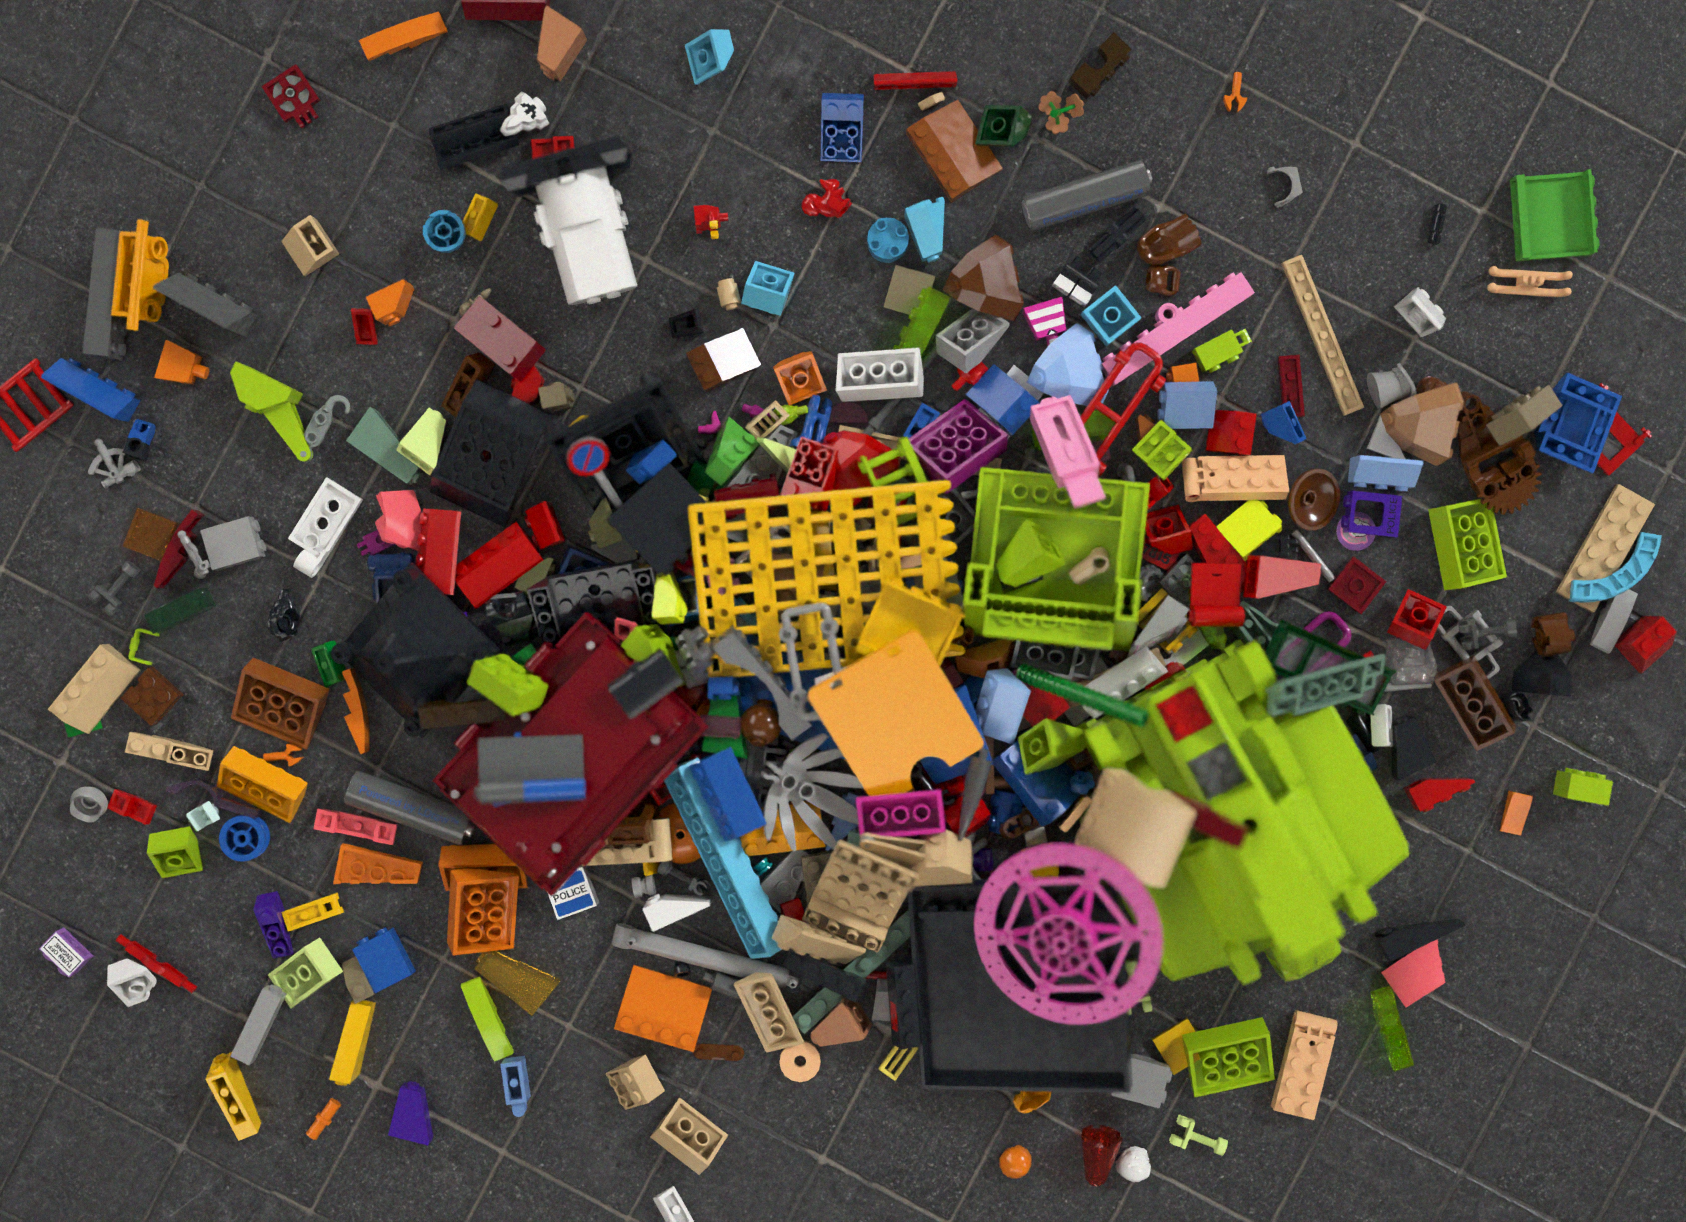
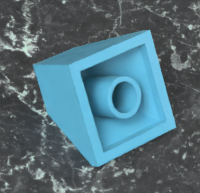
[685,29,734,85]

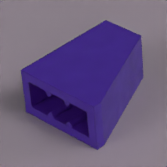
[388,1081,433,1146]

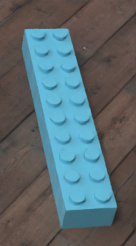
[664,757,782,959]

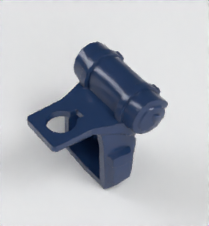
[367,553,415,602]

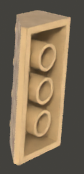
[48,644,141,734]
[771,915,866,965]

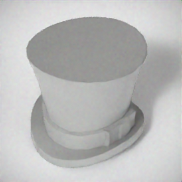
[1367,363,1416,409]

